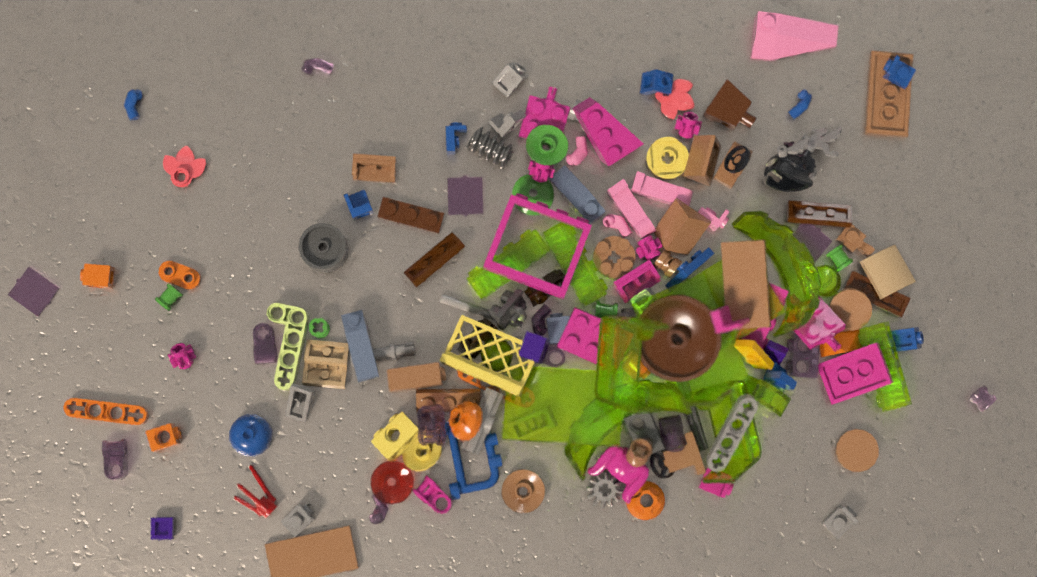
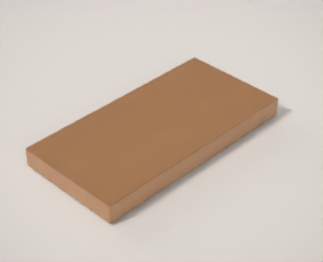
[865,50,913,138]
[721,240,771,329]
[264,526,359,577]

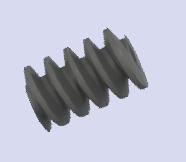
[466,126,514,170]

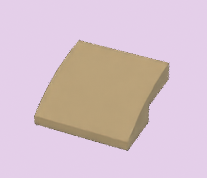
[860,245,916,300]
[302,340,349,389]

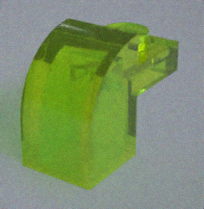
[737,374,791,417]

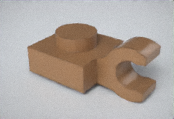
[836,225,875,258]

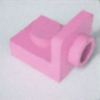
[698,207,730,231]

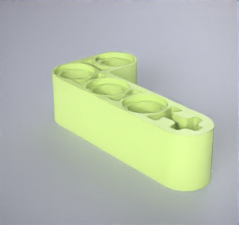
[267,303,309,391]

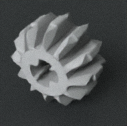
[586,471,623,509]

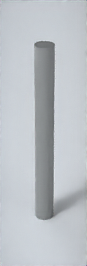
[440,294,523,329]

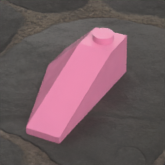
[751,11,838,61]

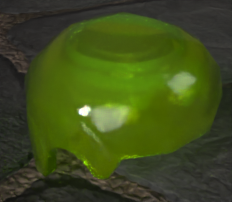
[808,264,841,298]
[480,337,513,371]

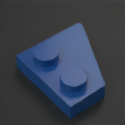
[665,247,715,292]

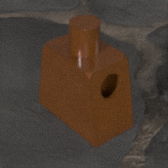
[702,80,757,130]

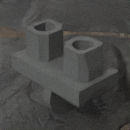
[489,288,527,331]

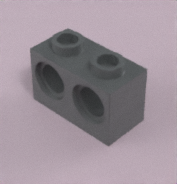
[622,405,665,454]

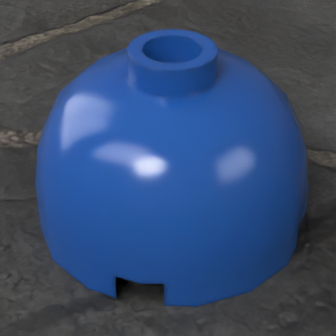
[229,414,273,457]

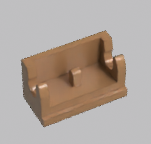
[352,154,397,183]

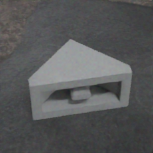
[285,383,316,423]

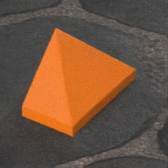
[818,329,863,357]

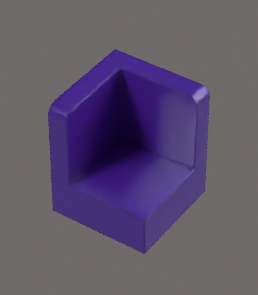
[519,331,550,364]

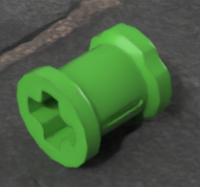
[826,244,854,272]
[155,283,183,311]
[595,301,618,322]
[309,318,330,338]

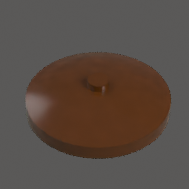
[634,294,722,382]

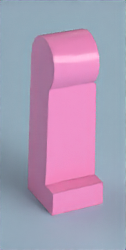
[631,171,693,206]
[607,179,656,239]

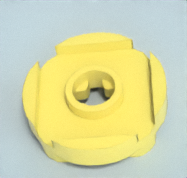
[646,137,689,180]

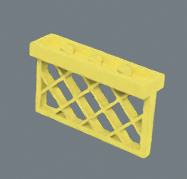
[440,315,535,397]

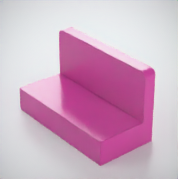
[711,305,750,334]

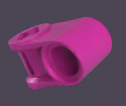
[412,475,453,514]

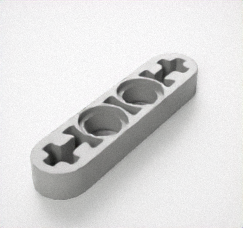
[706,394,758,472]

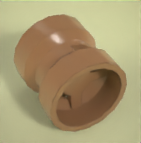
[653,250,682,278]
[626,439,652,467]

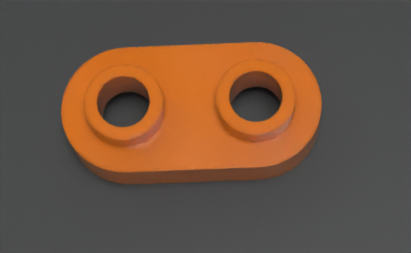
[158,261,201,290]

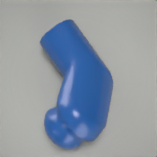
[124,89,143,121]
[788,89,812,119]

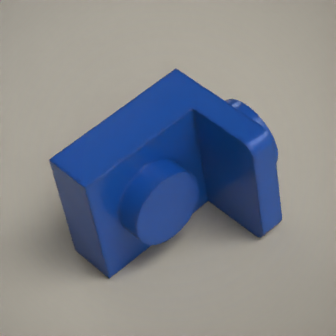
[883,55,916,89]
[640,69,673,95]
[445,122,467,155]
[889,327,924,352]

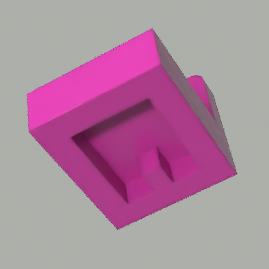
[698,468,734,498]

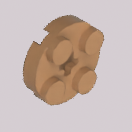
[593,236,636,279]

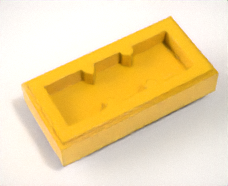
[734,339,774,370]

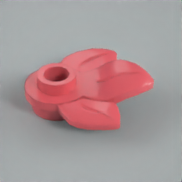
[655,79,694,119]
[163,146,206,188]

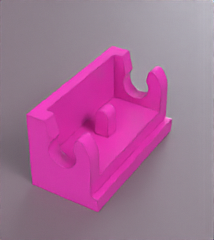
[612,259,661,304]

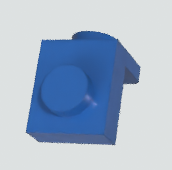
[763,362,797,391]

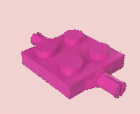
[518,87,570,146]
[784,295,846,351]

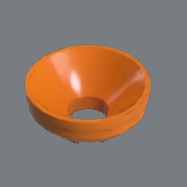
[449,401,482,441]
[626,481,665,520]

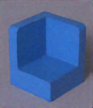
[344,190,374,221]

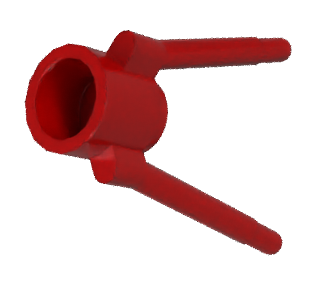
[234,465,277,519]

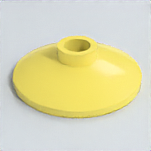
[402,431,442,471]

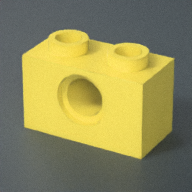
[370,411,423,463]

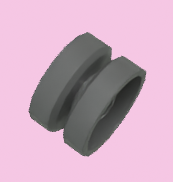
[298,223,349,273]

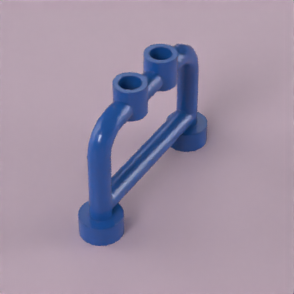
[436,418,502,501]

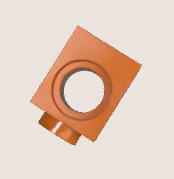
[80,263,115,289]
[145,423,182,452]

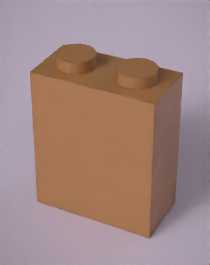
[387,362,446,393]

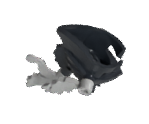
[764,127,842,192]

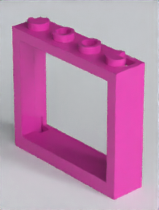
[483,193,592,300]

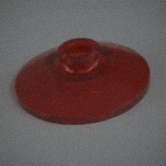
[370,461,414,504]

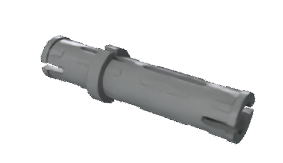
[350,342,416,366]

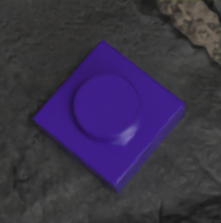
[763,339,789,365]
[150,517,174,540]

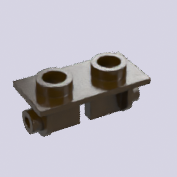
[524,269,566,307]
[457,317,498,360]

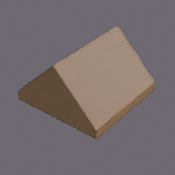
[683,135,721,186]
[654,198,711,255]

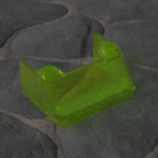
[595,316,669,414]
[683,380,762,484]

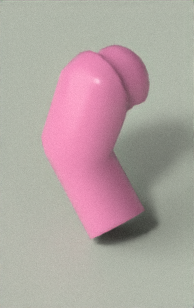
[566,136,587,166]
[603,214,632,238]

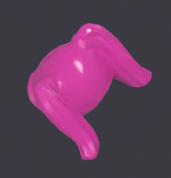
[587,444,649,504]

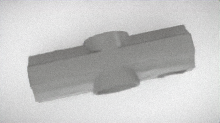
[461,388,503,455]

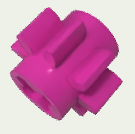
[675,112,702,138]
[528,160,555,183]
[636,235,663,261]
[167,343,196,370]

